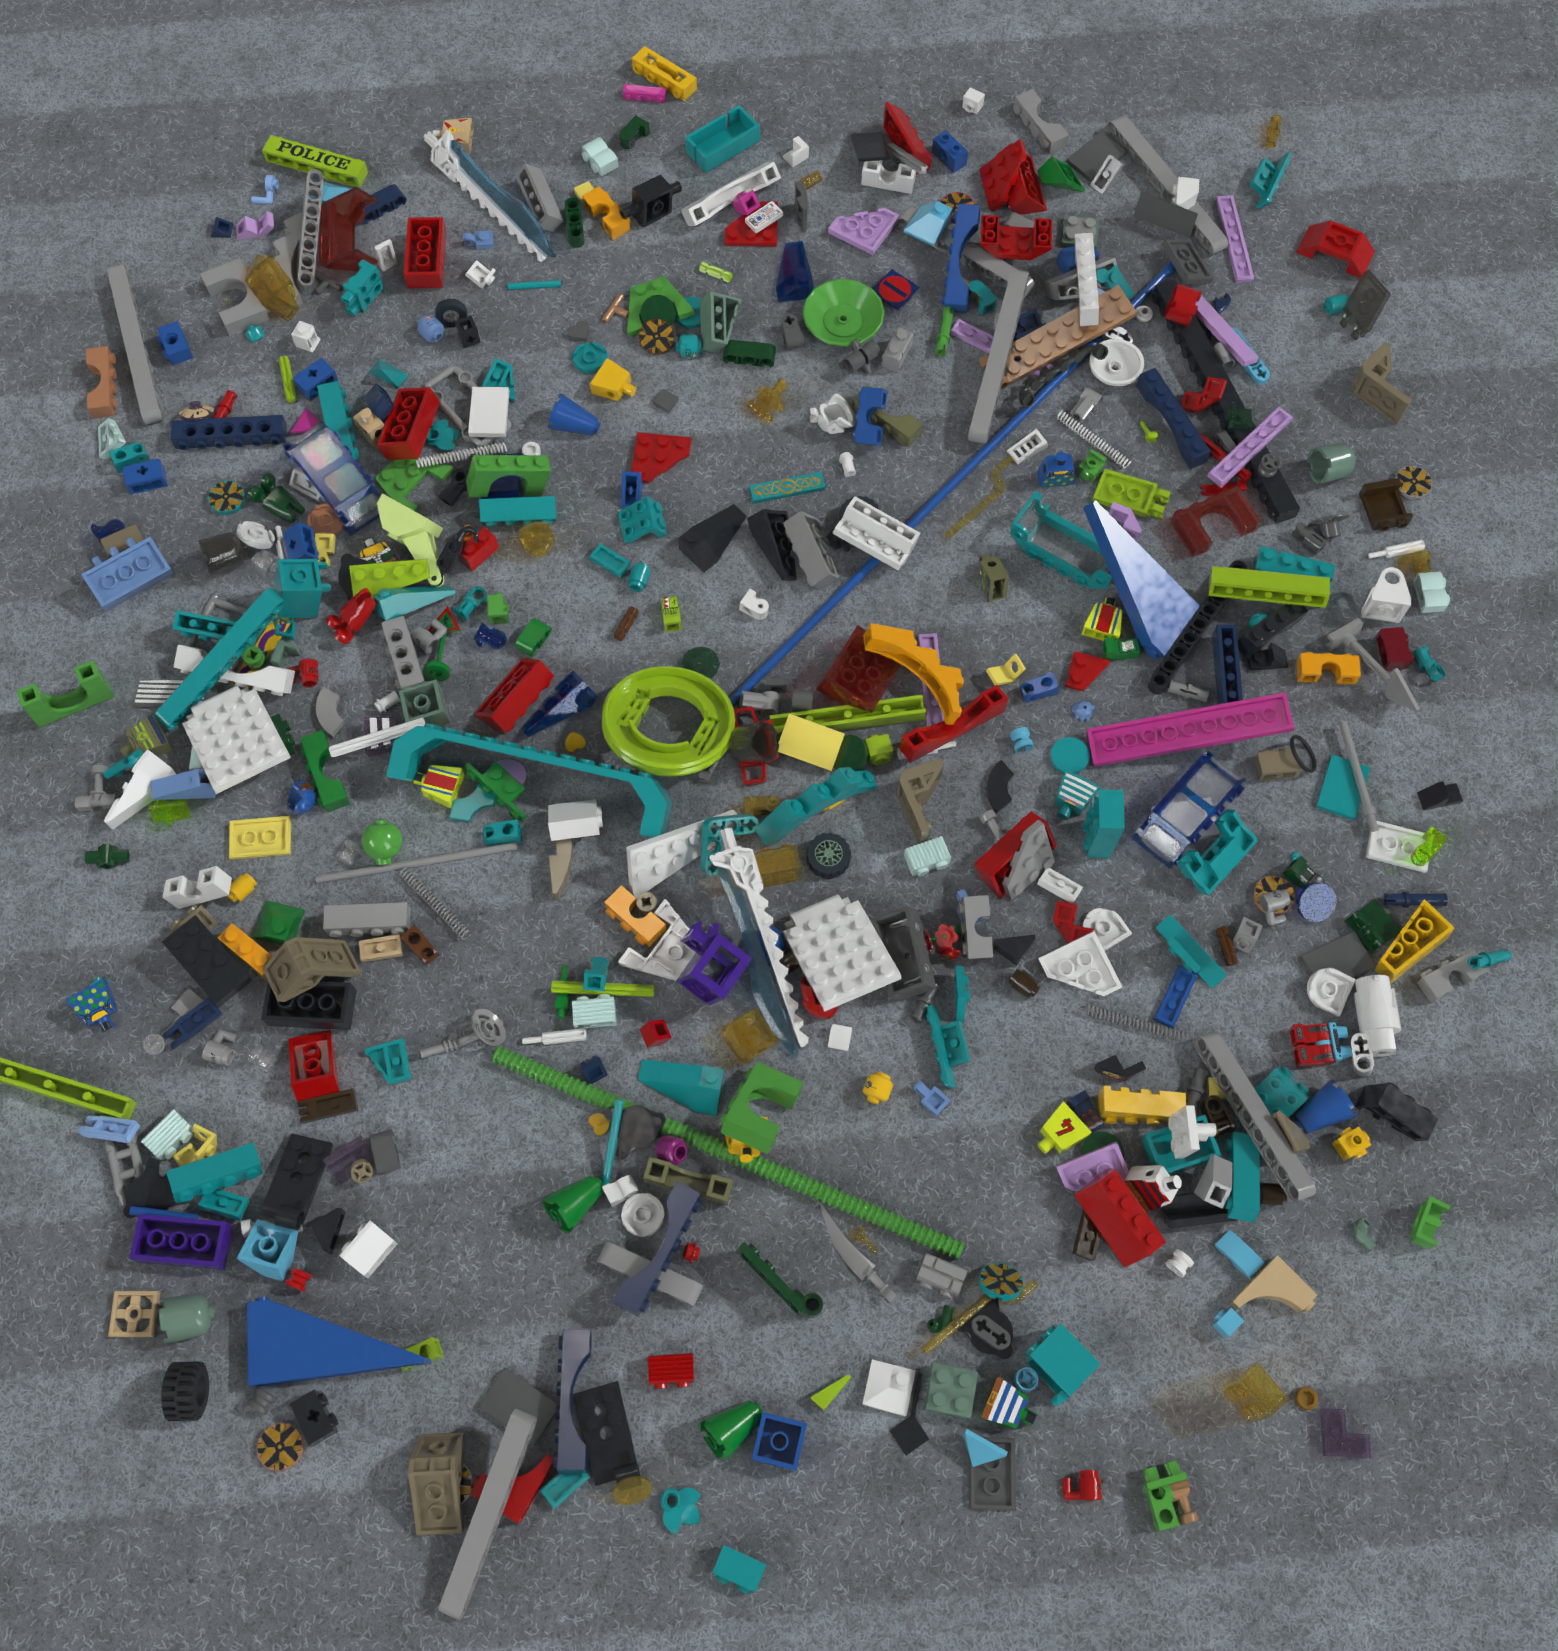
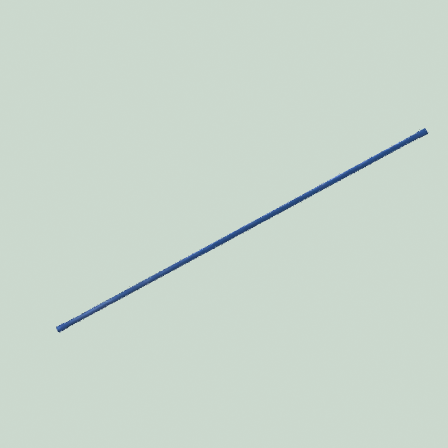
[729,261,1176,707]

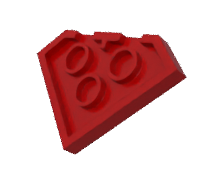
[979,139,1027,211]
[724,201,778,247]
[631,432,692,484]

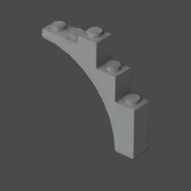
[262,205,332,307]

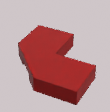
[1181,377,1227,413]
[1053,901,1094,943]

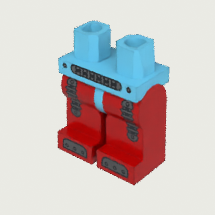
[1289,1022,1352,1068]

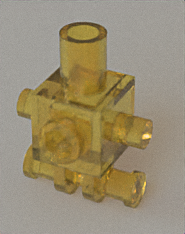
[747,377,789,425]

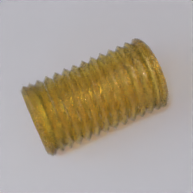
[801,170,822,190]

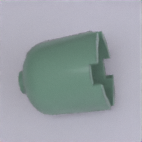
[1307,443,1356,484]
[159,1293,216,1344]

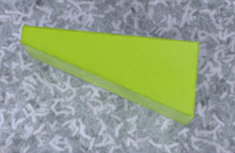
[810,1375,851,1411]

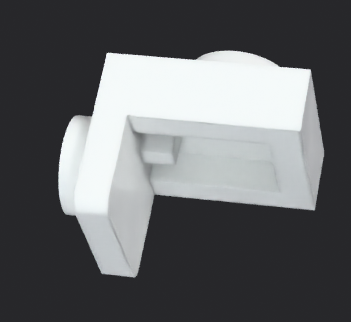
[465,260,496,288]

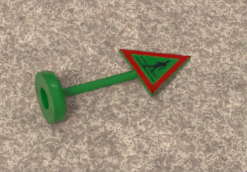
[423,606,461,681]

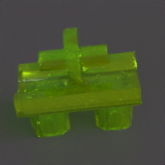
[148,799,191,827]

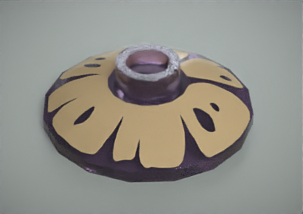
[178,401,216,421]

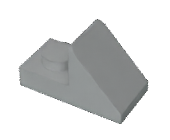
[1090,154,1125,195]

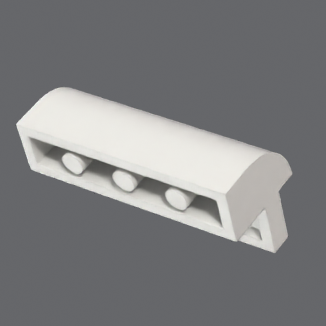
[833,497,921,571]

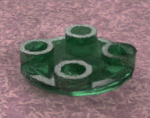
[681,646,720,679]

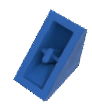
[621,471,643,509]

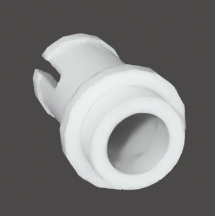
[839,452,856,477]
[374,691,401,713]

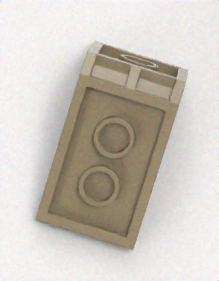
[1352,342,1412,425]
[897,758,944,844]
[263,937,361,1002]
[408,1432,466,1536]

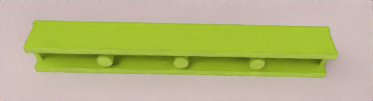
[770,694,926,741]
[0,1058,137,1120]

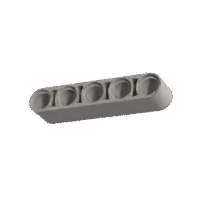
[597,1241,703,1307]

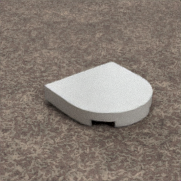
[1082,908,1132,951]
[1307,968,1356,1017]

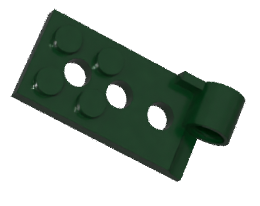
[738,1242,823,1318]

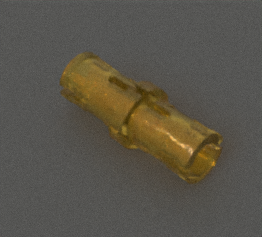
[1265,114,1282,148]

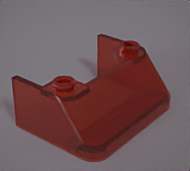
[319,187,378,272]

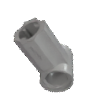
[1069,387,1103,423]
[739,691,779,715]

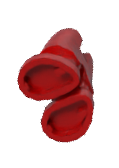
[325,588,377,644]

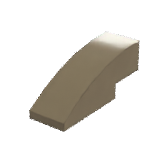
[549,838,573,900]

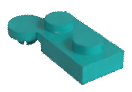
[1096,265,1135,299]
[103,748,144,779]
[198,1189,250,1221]

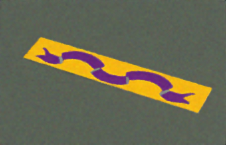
[230,616,294,689]

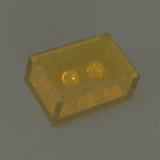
[741,844,802,892]
[1222,1362,1289,1422]

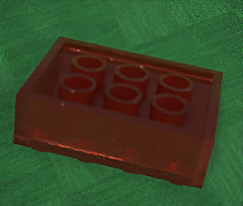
[816,625,901,713]

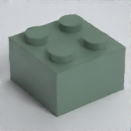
[399,679,450,726]
[924,1363,978,1420]

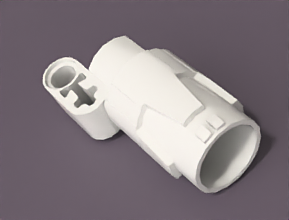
[1351,975,1401,1077]

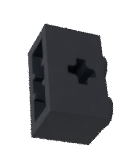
[290,1390,339,1446]

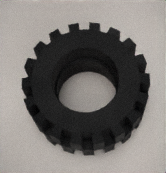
[161,1361,209,1421]

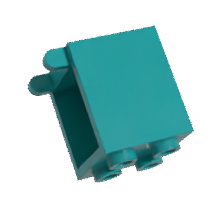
[274,559,331,618]
[1024,1323,1101,1406]

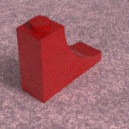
[471,1454,553,1524]

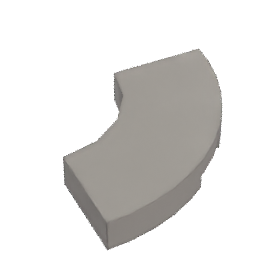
[316,687,345,737]

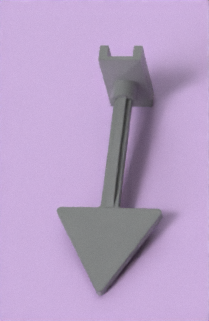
[1325,618,1419,711]

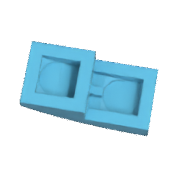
[1215,1230,1265,1279]

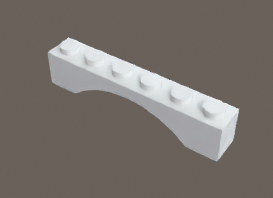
[681,162,781,226]
[1074,233,1099,326]
[174,645,295,696]

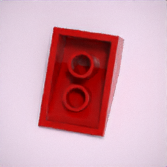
[288,1030,340,1101]

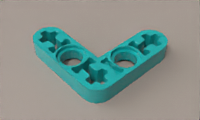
[701,814,759,876]

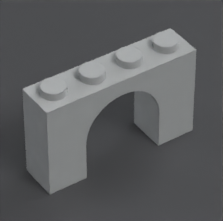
[200,258,270,336]

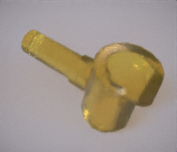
[852,1226,878,1254]

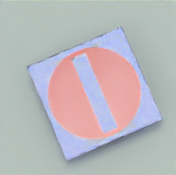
[873,269,920,310]

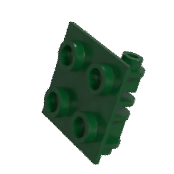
[1344,899,1401,953]

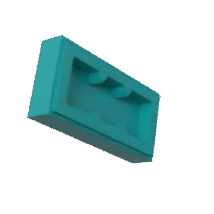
[589,543,631,578]
[540,1473,590,1510]

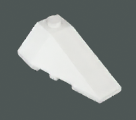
[104,750,176,830]

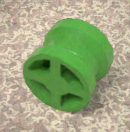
[243,646,266,670]

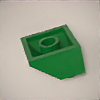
[1037,156,1085,192]
[252,900,305,945]

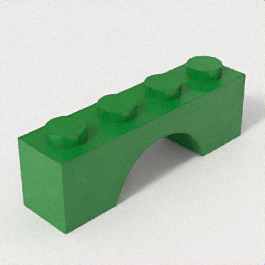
[299,730,350,813]

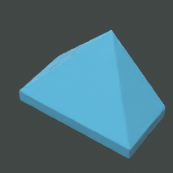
[962,1429,1008,1467]

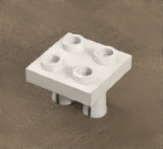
[1168,1106,1216,1159]

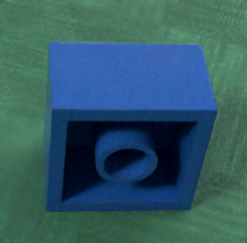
[752,1412,807,1472]

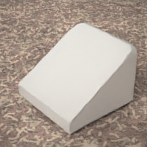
[828,1024,852,1051]

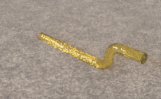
[945,456,1013,539]
[921,1279,1039,1355]

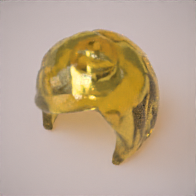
[518,522,555,557]

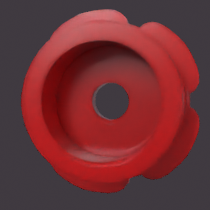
[683,1242,700,1264]

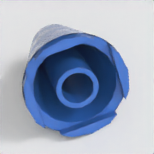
[548,393,601,436]
[1294,1079,1357,1134]

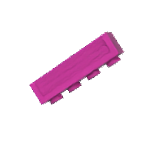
[623,84,666,103]

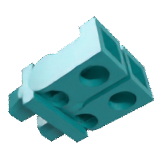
[341,259,384,317]

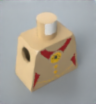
[433,118,474,154]
[353,407,384,452]

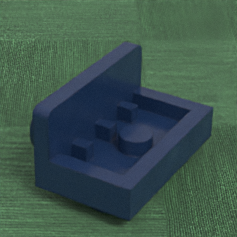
[1013,308,1046,342]

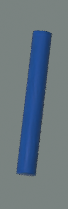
[129,1206,199,1219]

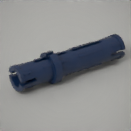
[1383,892,1448,908]

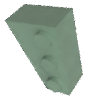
[700,291,742,353]

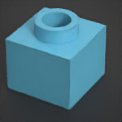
[1212,1308,1244,1339]

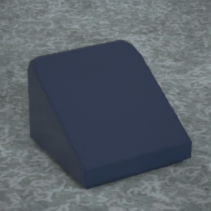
[211,217,233,238]

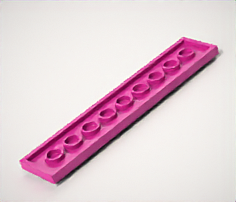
[1087,692,1294,767]

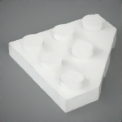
[1038,931,1122,996]

